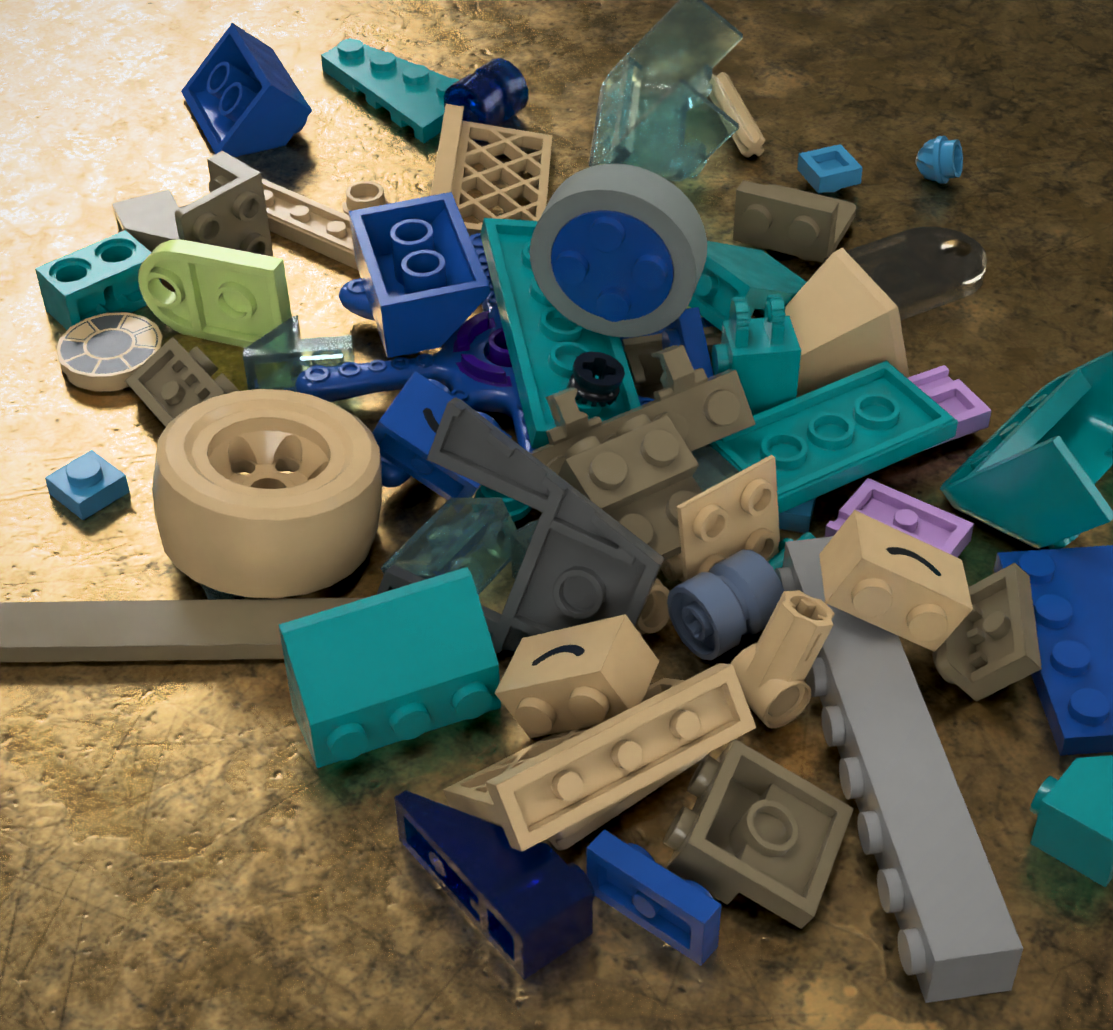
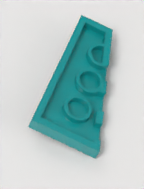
[321,38,481,143]

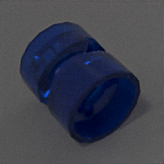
[444,58,529,126]

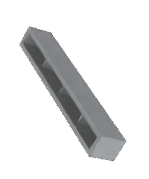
[775,536,1023,1003]

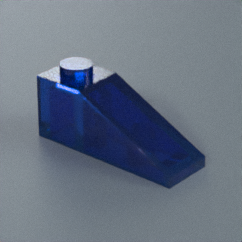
[394,790,595,980]

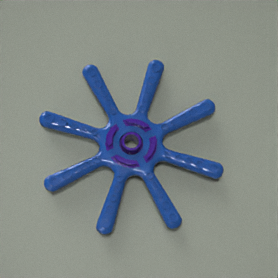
[295,233,714,488]

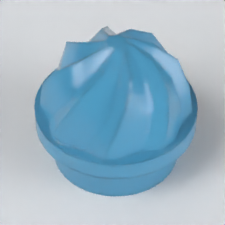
[916,136,963,184]

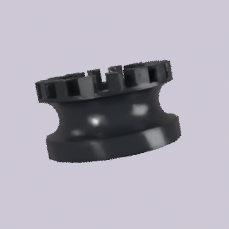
[568,351,625,407]

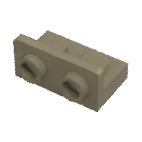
[125,337,239,427]

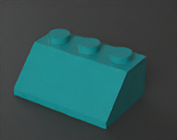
[279,567,501,768]

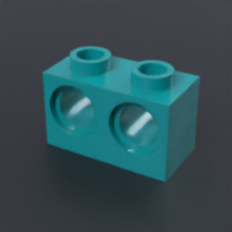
[35,230,161,330]

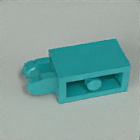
[712,294,801,415]

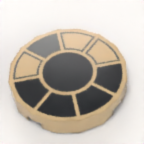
[56,312,164,392]

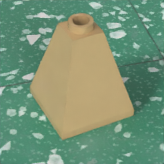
[785,248,910,398]

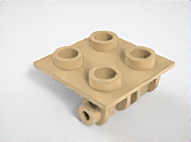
[661,455,780,582]

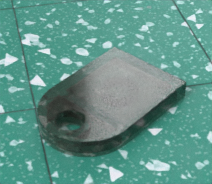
[824,227,987,321]

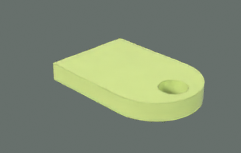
[138,240,296,357]

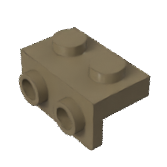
[933,562,1042,702]

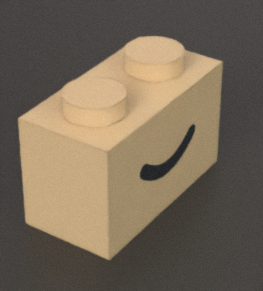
[819,510,973,652]
[495,614,659,738]

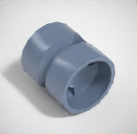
[667,549,785,661]

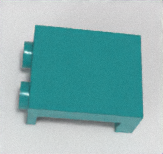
[688,241,806,331]

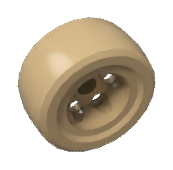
[152,389,382,598]

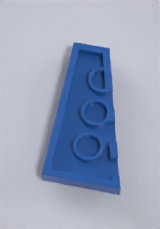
[994,545,1113,756]

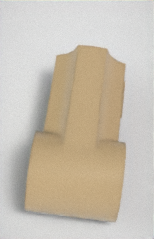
[731,590,835,728]

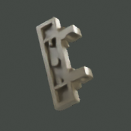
[529,345,756,512]

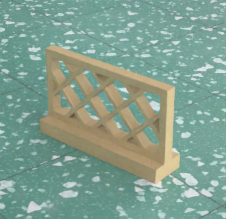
[430,104,552,236]
[443,663,757,852]

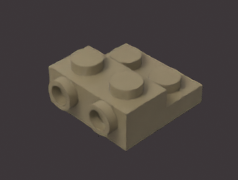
[558,414,702,561]
[663,739,854,929]

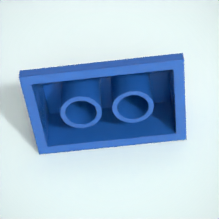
[181,23,313,157]
[349,192,490,358]

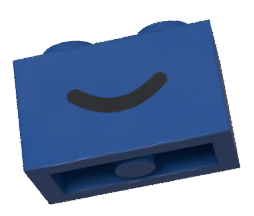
[372,371,512,510]

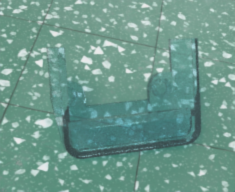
[589,0,743,182]

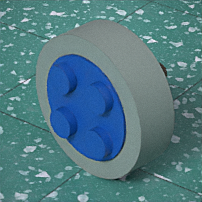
[530,164,707,337]

